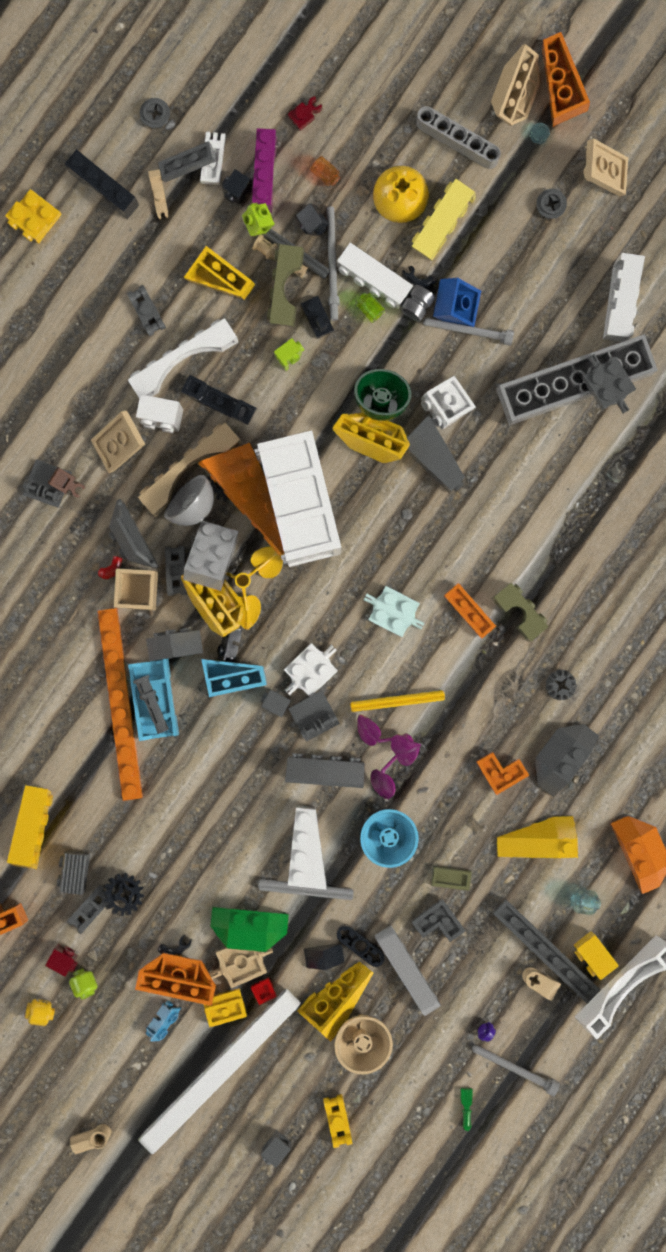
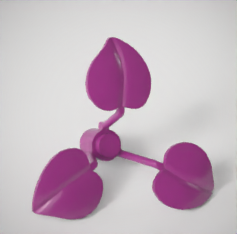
[357,714,421,800]

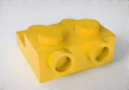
[5,189,62,244]

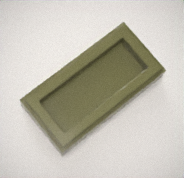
[431,866,472,891]

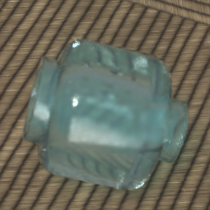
[570,888,601,915]

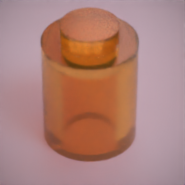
[310,156,340,187]

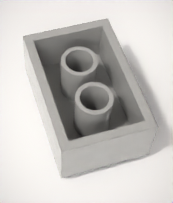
[184,521,239,591]

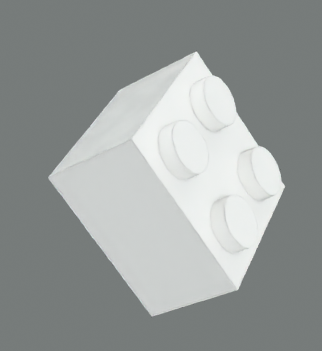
[136,394,183,433]

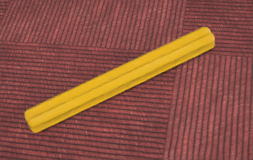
[350,690,445,712]

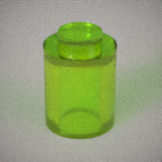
[356,293,386,323]

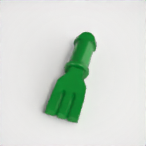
[461,1088,473,1131]

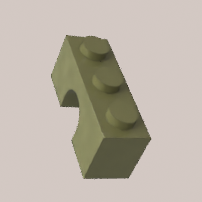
[491,583,548,642]

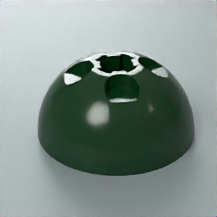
[354,369,411,421]

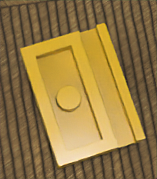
[203,988,247,1028]

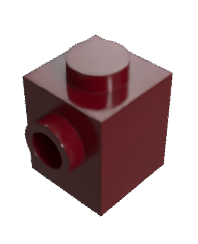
[45,944,78,977]

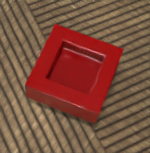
[251,977,277,1005]

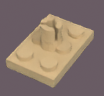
[584,139,628,197]
[91,410,145,473]

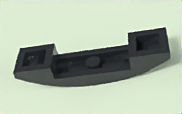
[181,375,257,425]

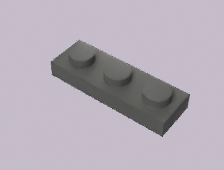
[158,141,216,183]

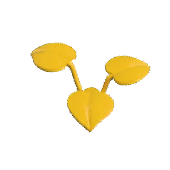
[226,547,285,630]

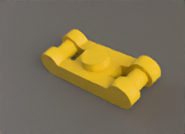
[323,1094,353,1148]

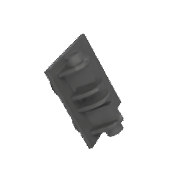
[23,459,72,508]
[288,690,340,742]

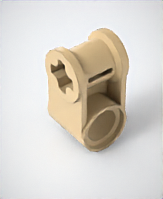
[522,967,561,1001]

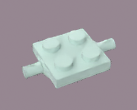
[364,586,425,637]

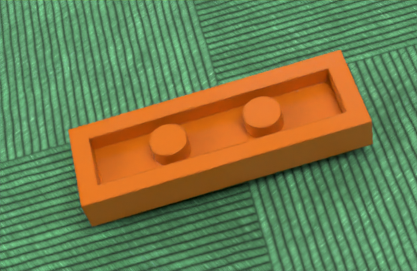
[444,583,496,639]

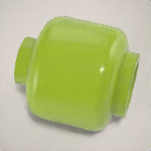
[69,969,98,1000]

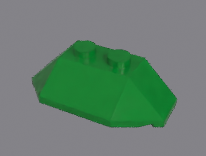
[210,907,289,952]

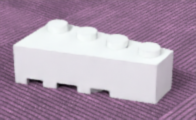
[603,253,645,342]
[288,805,327,890]

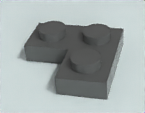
[411,899,465,942]

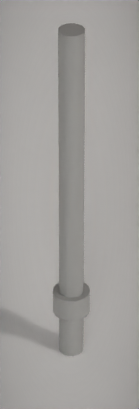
[327,207,340,321]

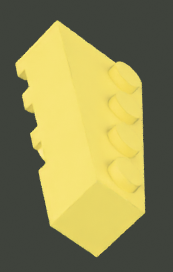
[412,179,476,261]

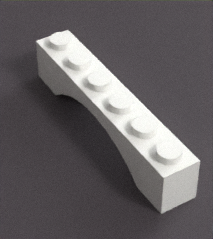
[128,318,238,399]
[575,935,666,1039]

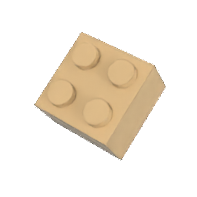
[114,569,158,611]

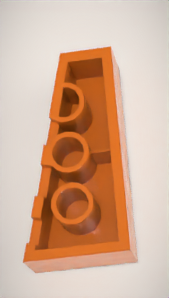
[542,32,590,126]

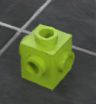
[242,203,275,236]

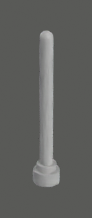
[423,318,514,346]
[472,1045,560,1097]

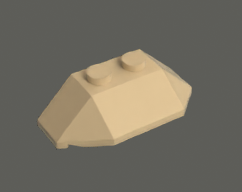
[491,44,540,126]

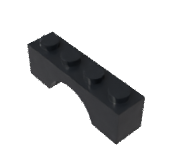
[65,149,139,220]

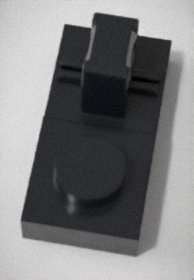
[301,295,334,339]

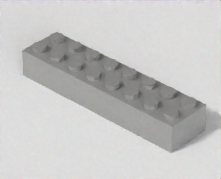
[496,334,658,426]

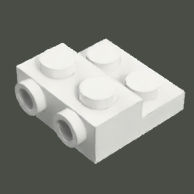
[421,376,476,430]

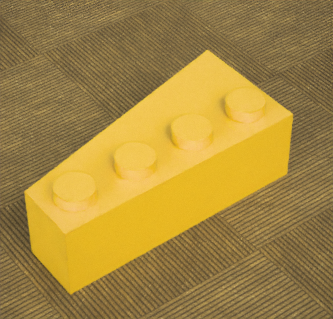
[7,785,53,870]

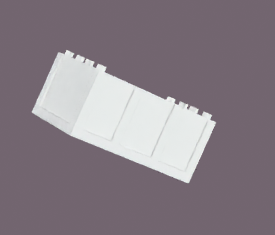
[255,430,341,567]

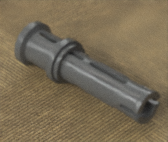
[133,675,169,734]

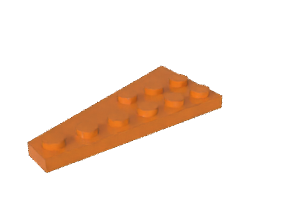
[199,443,284,556]

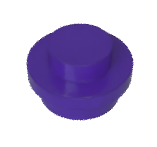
[478,1022,496,1042]

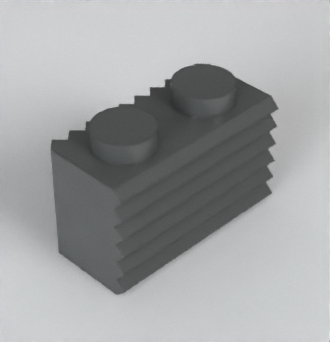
[57,851,90,895]

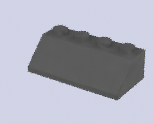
[285,753,365,788]

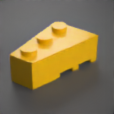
[184,246,256,300]

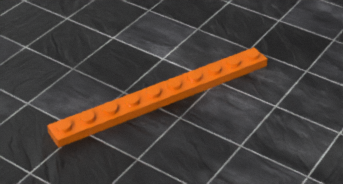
[98,608,143,801]

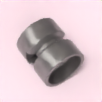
[400,285,435,322]

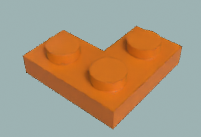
[476,752,529,795]

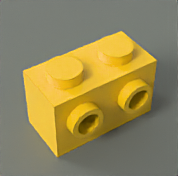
[573,931,619,980]

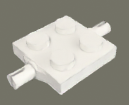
[284,643,338,697]

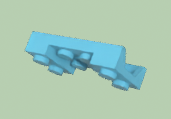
[128,659,179,741]

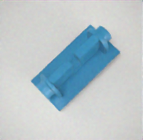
[146,1000,181,1042]

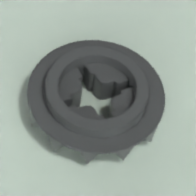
[140,98,170,129]
[536,189,567,220]
[546,670,577,700]

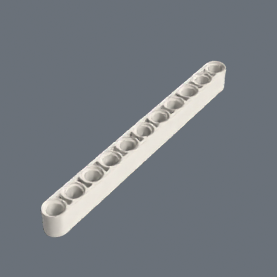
[138,988,301,1154]

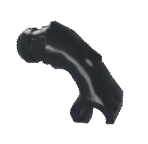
[402,266,436,289]
[158,934,192,955]

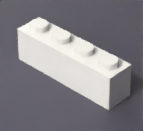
[337,243,413,309]

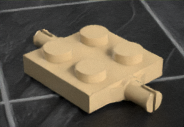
[210,947,273,988]

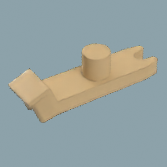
[148,169,168,219]

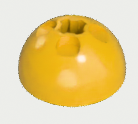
[373,165,429,223]

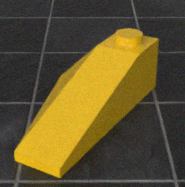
[497,816,578,858]
[297,961,373,1042]

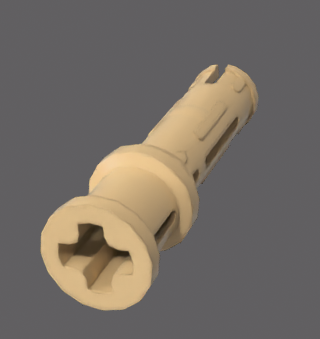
[252,235,308,278]

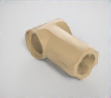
[70,1124,111,1154]

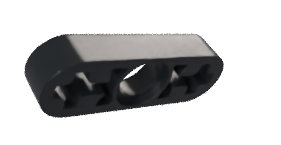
[337,924,385,967]

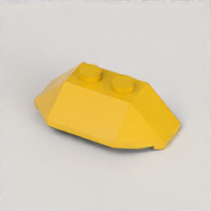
[333,413,410,463]
[181,574,245,637]

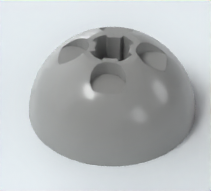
[165,475,214,526]

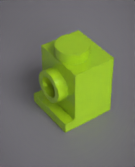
[274,338,304,371]

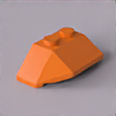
[610,816,666,894]
[135,953,216,1006]

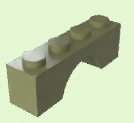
[267,244,304,327]

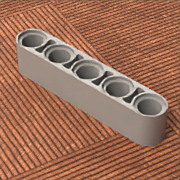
[416,106,501,169]
[374,925,441,1016]

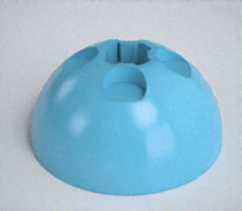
[360,809,419,868]

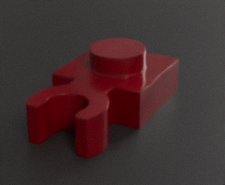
[288,96,323,131]

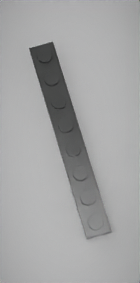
[492,899,619,1009]

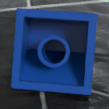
[433,277,481,327]

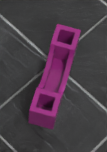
[252,128,277,213]

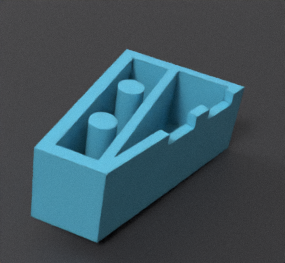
[201,659,267,697]

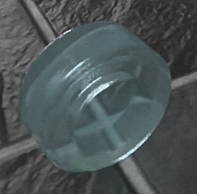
[530,123,550,144]

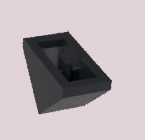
[304,943,345,970]

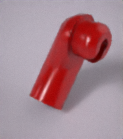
[98,556,123,580]

